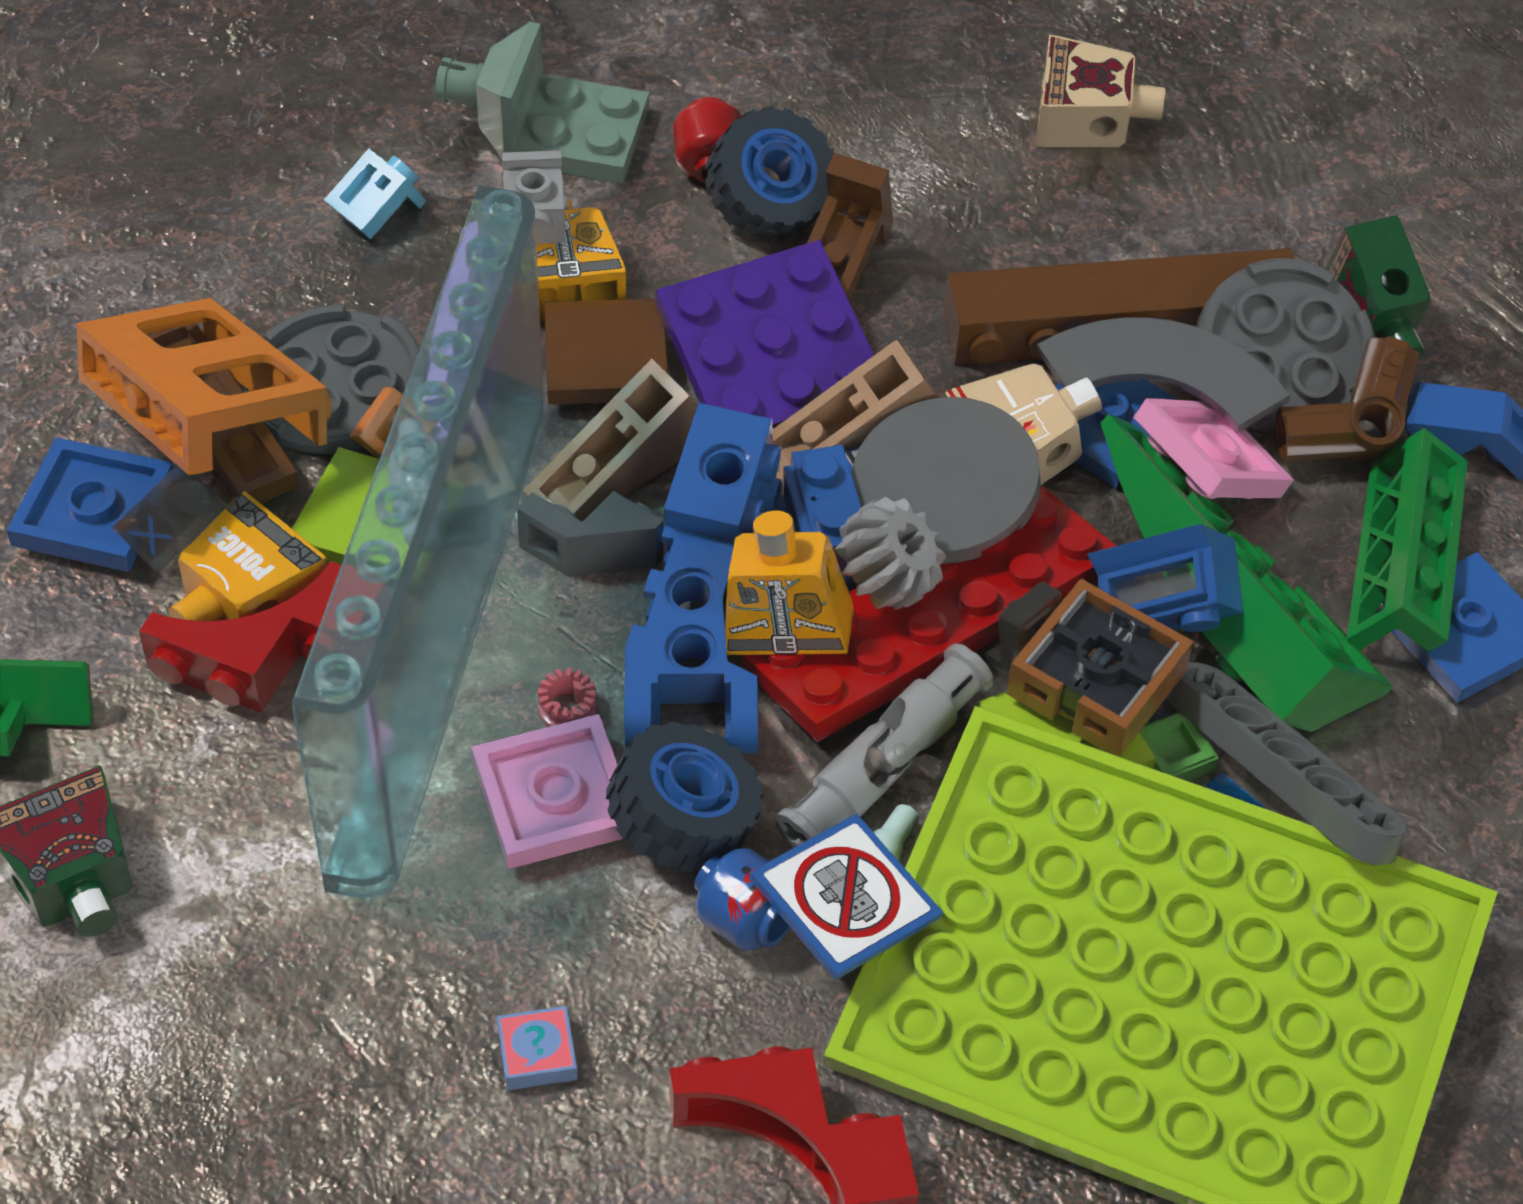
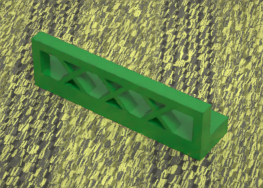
[1346,428,1468,652]

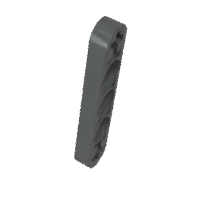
[1168,662,1407,865]

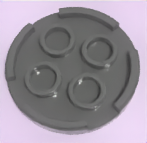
[1196,258,1374,434]
[244,305,426,455]
[852,397,1041,564]

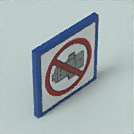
[749,813,943,980]

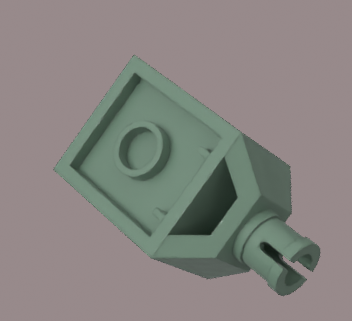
[435,22,650,184]

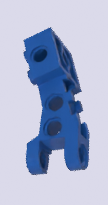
[624,403,782,753]

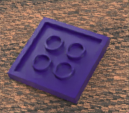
[655,240,874,430]

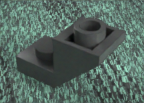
[517,491,664,577]

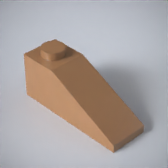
[772,339,940,494]
[523,359,698,521]

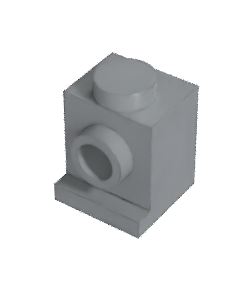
[502,150,565,245]

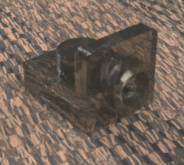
[975,581,1062,676]

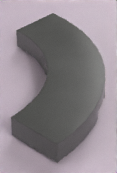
[1037,317,1290,433]

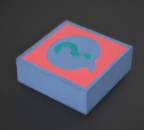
[496,1006,577,1091]

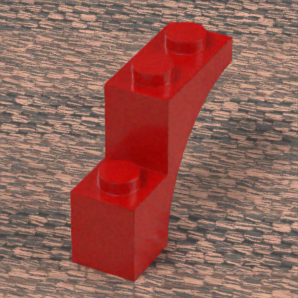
[139,561,393,713]
[669,1046,919,1204]

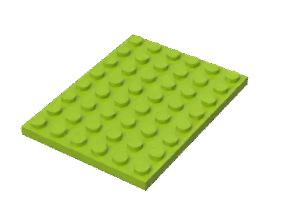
[824,706,1498,1204]

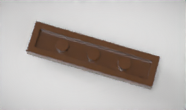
[146,324,299,504]

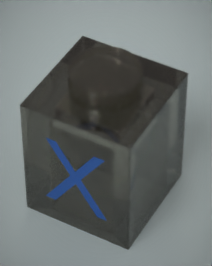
[112,465,227,573]

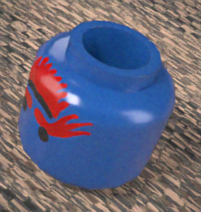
[694,848,791,951]

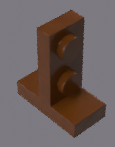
[807,153,893,302]

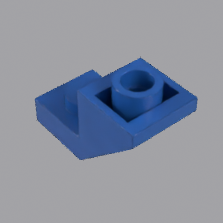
[1404,382,1523,480]

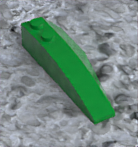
[1101,414,1393,732]

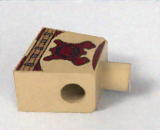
[1036,35,1165,147]

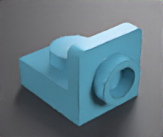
[324,149,427,240]

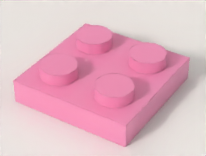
[1133,398,1294,499]
[471,714,623,869]

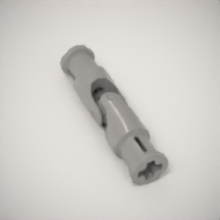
[775,643,993,848]

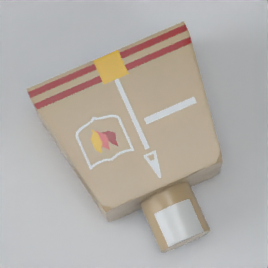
[945,364,1102,485]

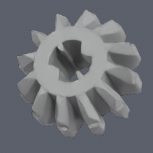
[835,497,947,610]

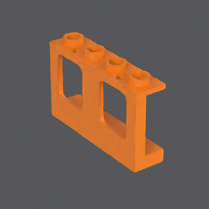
[76,298,332,476]

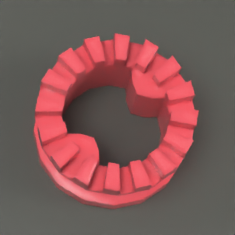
[537,668,597,727]

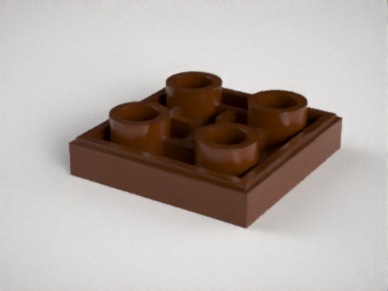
[544,298,668,405]

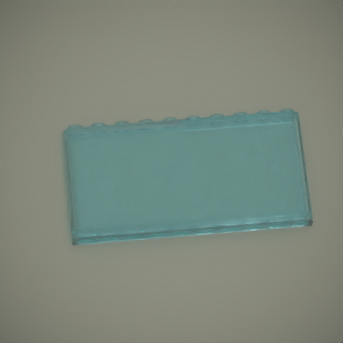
[292,185,544,898]

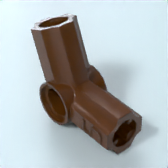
[1274,336,1420,465]

